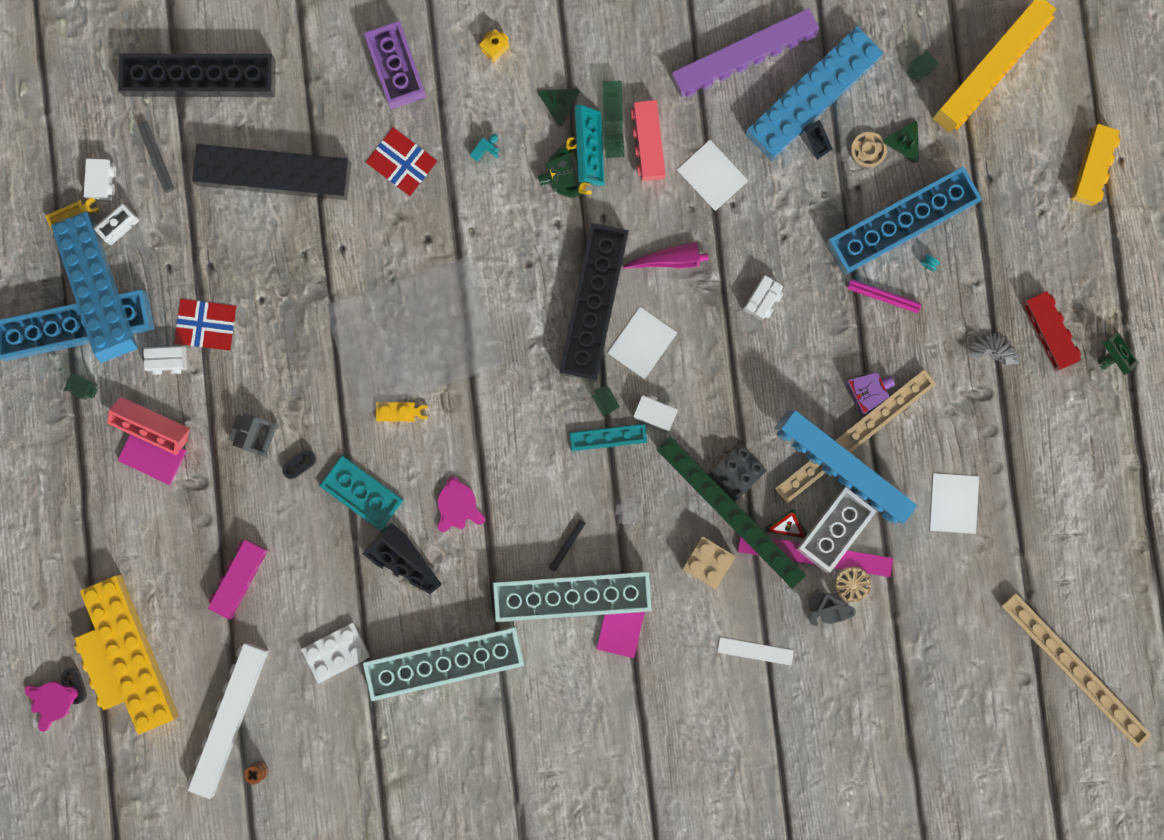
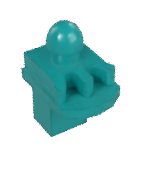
[469,134,500,162]

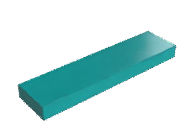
[569,424,648,451]

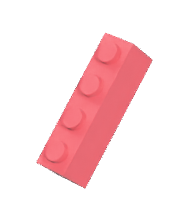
[630,100,666,181]
[107,397,190,455]

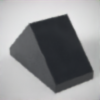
[800,120,832,160]

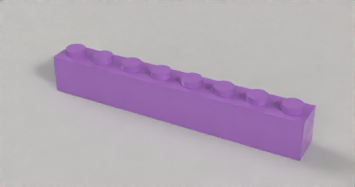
[671,8,819,97]

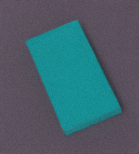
[575,105,605,187]
[319,455,404,531]

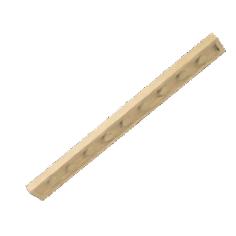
[774,369,936,504]
[1001,593,1151,748]

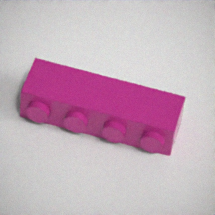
[208,540,268,619]

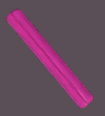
[848,279,921,313]

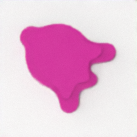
[437,477,485,532]
[25,681,78,732]

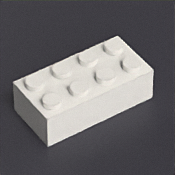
[796,487,876,573]

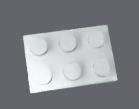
[301,622,371,684]

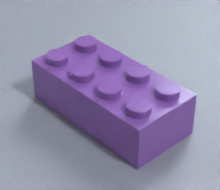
[364,21,426,110]

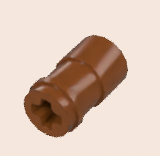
[244,761,269,785]

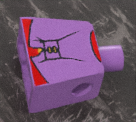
[845,372,895,415]

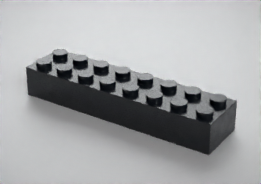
[118,53,276,97]
[192,144,351,200]
[559,223,629,382]

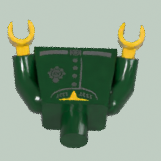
[537,137,592,198]

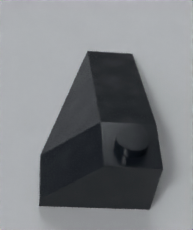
[362,523,441,594]

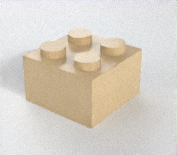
[682,536,736,590]

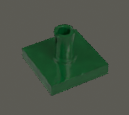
[1097,331,1139,375]

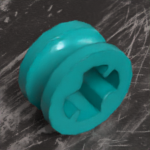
[921,254,940,272]

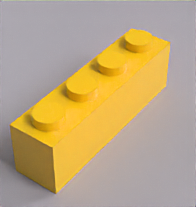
[1071,124,1120,206]
[74,630,124,710]

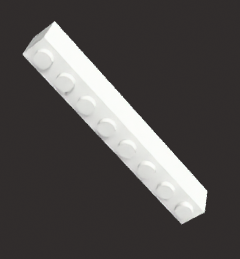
[187,642,269,799]

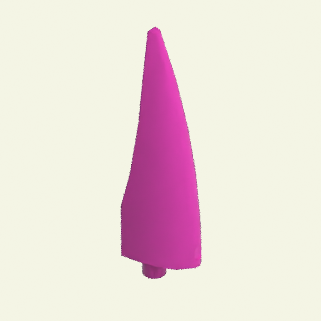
[623,242,709,269]

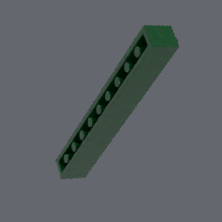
[656,436,806,589]

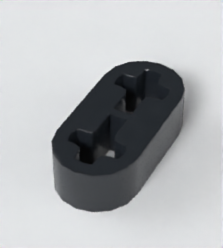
[282,451,317,479]
[61,668,87,705]

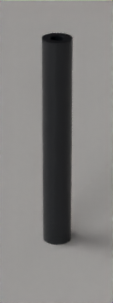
[549,520,586,572]

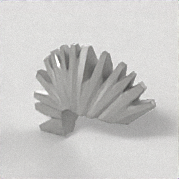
[967,333,1019,365]

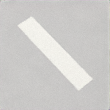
[717,637,794,665]

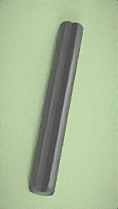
[138,121,174,193]

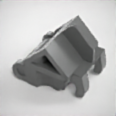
[228,413,279,458]
[808,589,856,626]

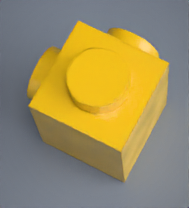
[479,29,509,63]

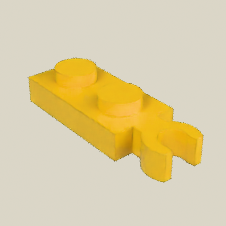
[45,198,100,233]
[376,402,428,422]

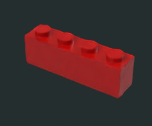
[1022,291,1081,372]

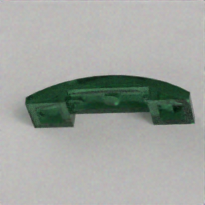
[603,81,624,158]

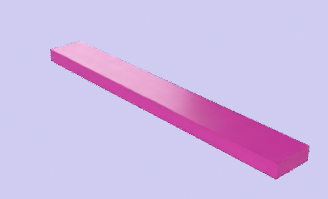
[737,536,893,577]

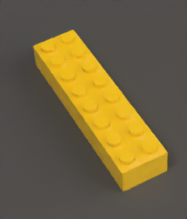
[932,0,1057,133]
[80,575,179,735]

